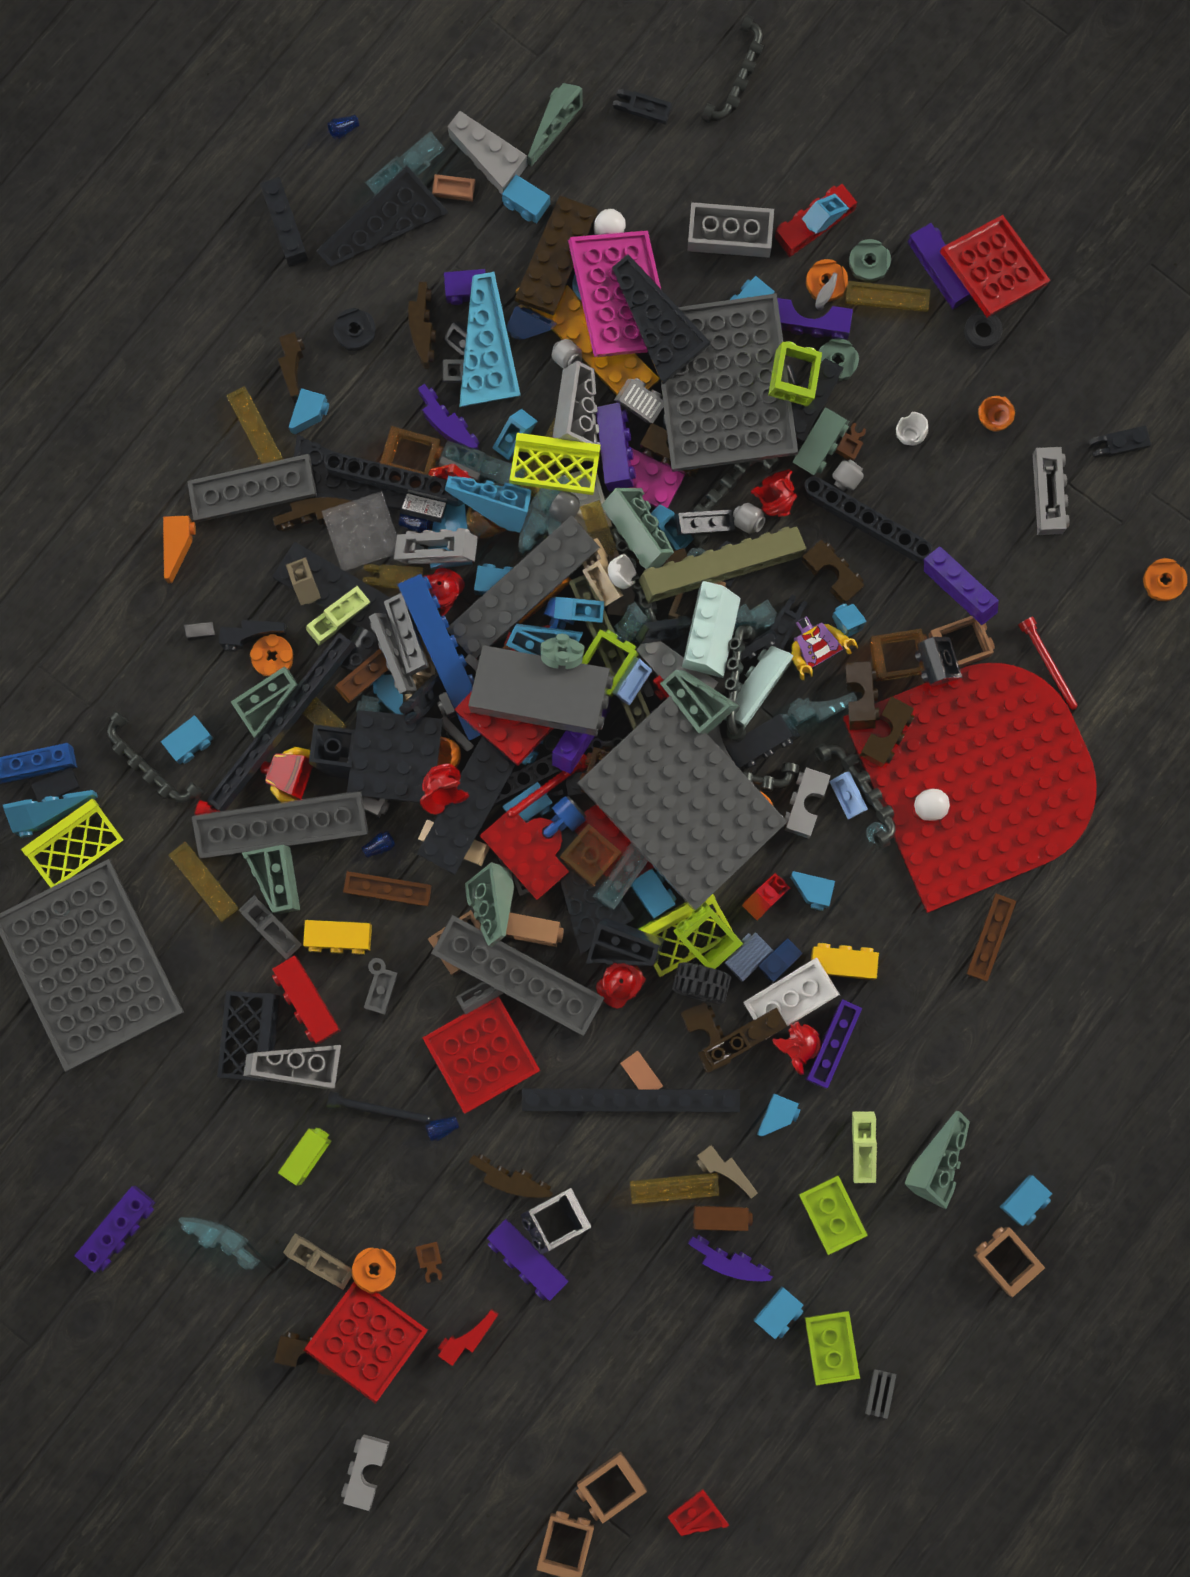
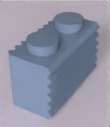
[724,932,773,982]

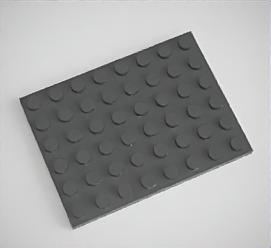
[661,293,798,472]
[577,695,787,910]
[0,859,184,1072]

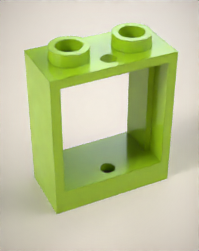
[768,341,822,406]
[582,629,639,698]
[674,902,743,969]
[278,1128,331,1185]

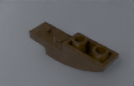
[408,282,436,369]
[273,497,360,531]
[703,1007,787,1069]
[469,1153,553,1198]

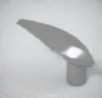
[816,273,837,310]

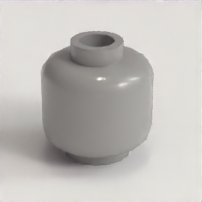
[552,339,582,369]
[832,459,864,491]
[733,503,765,534]

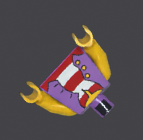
[792,616,858,680]

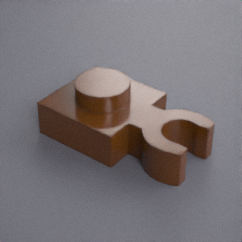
[835,423,866,461]
[416,1241,442,1283]

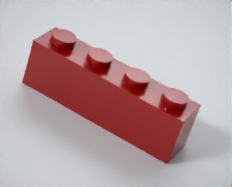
[775,184,857,257]
[272,955,341,1044]

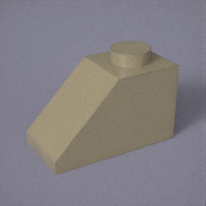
[286,557,321,605]

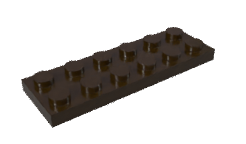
[515,196,598,316]

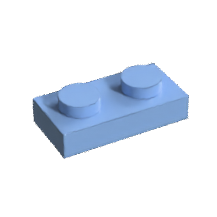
[829,771,868,819]

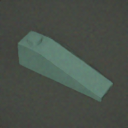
[528,83,583,167]
[465,862,514,947]
[905,1111,970,1209]

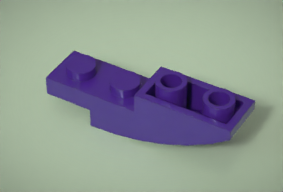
[418,384,480,454]
[688,1235,772,1281]

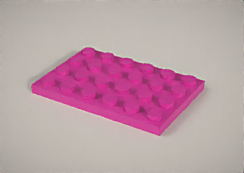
[568,231,661,358]

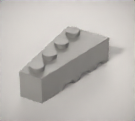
[448,111,528,195]
[553,361,600,445]
[636,641,718,689]
[243,1045,341,1089]

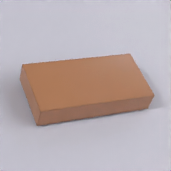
[432,174,475,201]
[620,1051,663,1089]

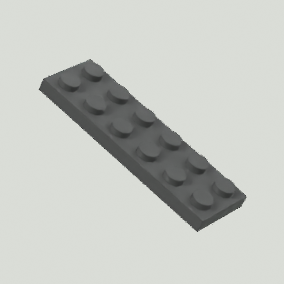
[187,454,317,523]

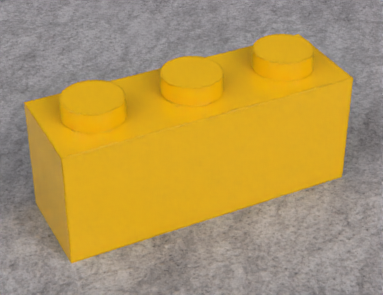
[303,920,372,954]
[811,943,879,980]

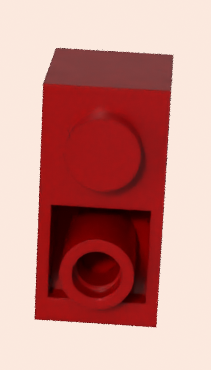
[742,873,790,920]

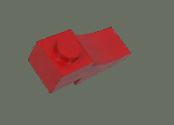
[438,1309,498,1366]

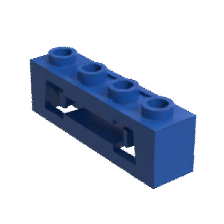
[0,743,77,784]

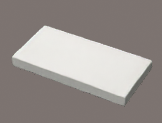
[743,958,840,1039]

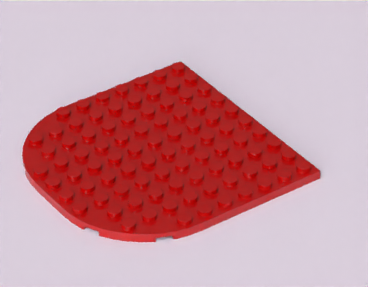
[842,663,1097,913]

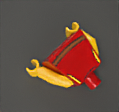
[260,747,313,802]

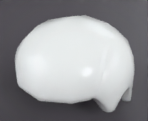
[594,209,625,235]
[896,412,928,446]
[608,554,636,589]
[914,789,950,821]

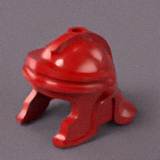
[751,469,797,517]
[424,568,465,616]
[420,763,469,814]
[596,963,646,1009]
[772,1021,820,1075]

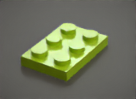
[798,1176,868,1255]
[805,1311,860,1385]

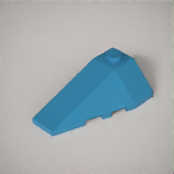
[445,475,532,533]
[428,488,472,570]
[3,790,98,838]

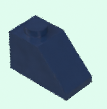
[506,304,557,340]
[757,938,803,983]

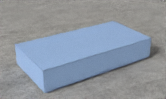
[612,657,652,705]

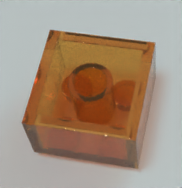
[560,824,621,887]

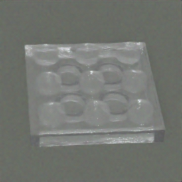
[322,491,397,571]

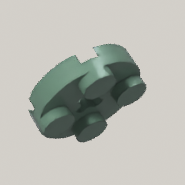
[849,239,891,282]
[819,338,859,381]
[540,633,584,669]

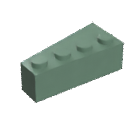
[601,488,674,569]

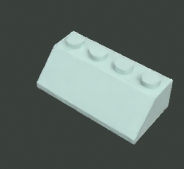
[682,581,741,678]
[724,646,793,729]

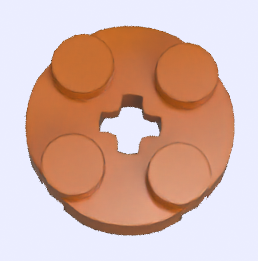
[806,259,848,302]
[1143,558,1187,601]
[250,634,293,677]
[351,1248,396,1294]

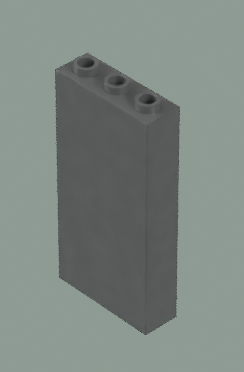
[468,645,613,736]

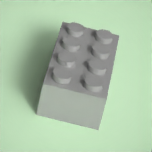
[687,202,774,257]

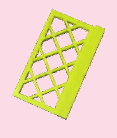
[509,433,600,495]
[21,799,123,888]
[638,894,732,977]

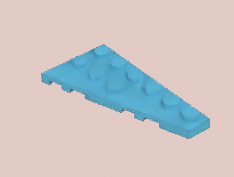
[459,272,520,407]

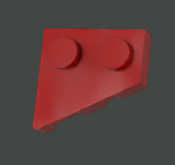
[668,1489,729,1536]

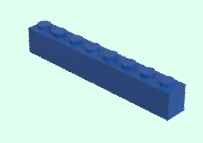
[397,574,481,740]

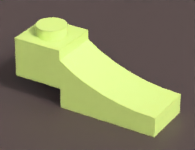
[306,586,370,646]
[852,1111,877,1183]

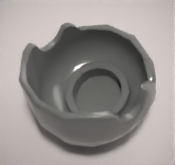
[549,491,580,523]

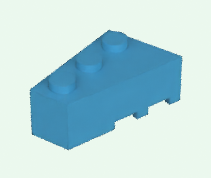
[506,624,583,656]

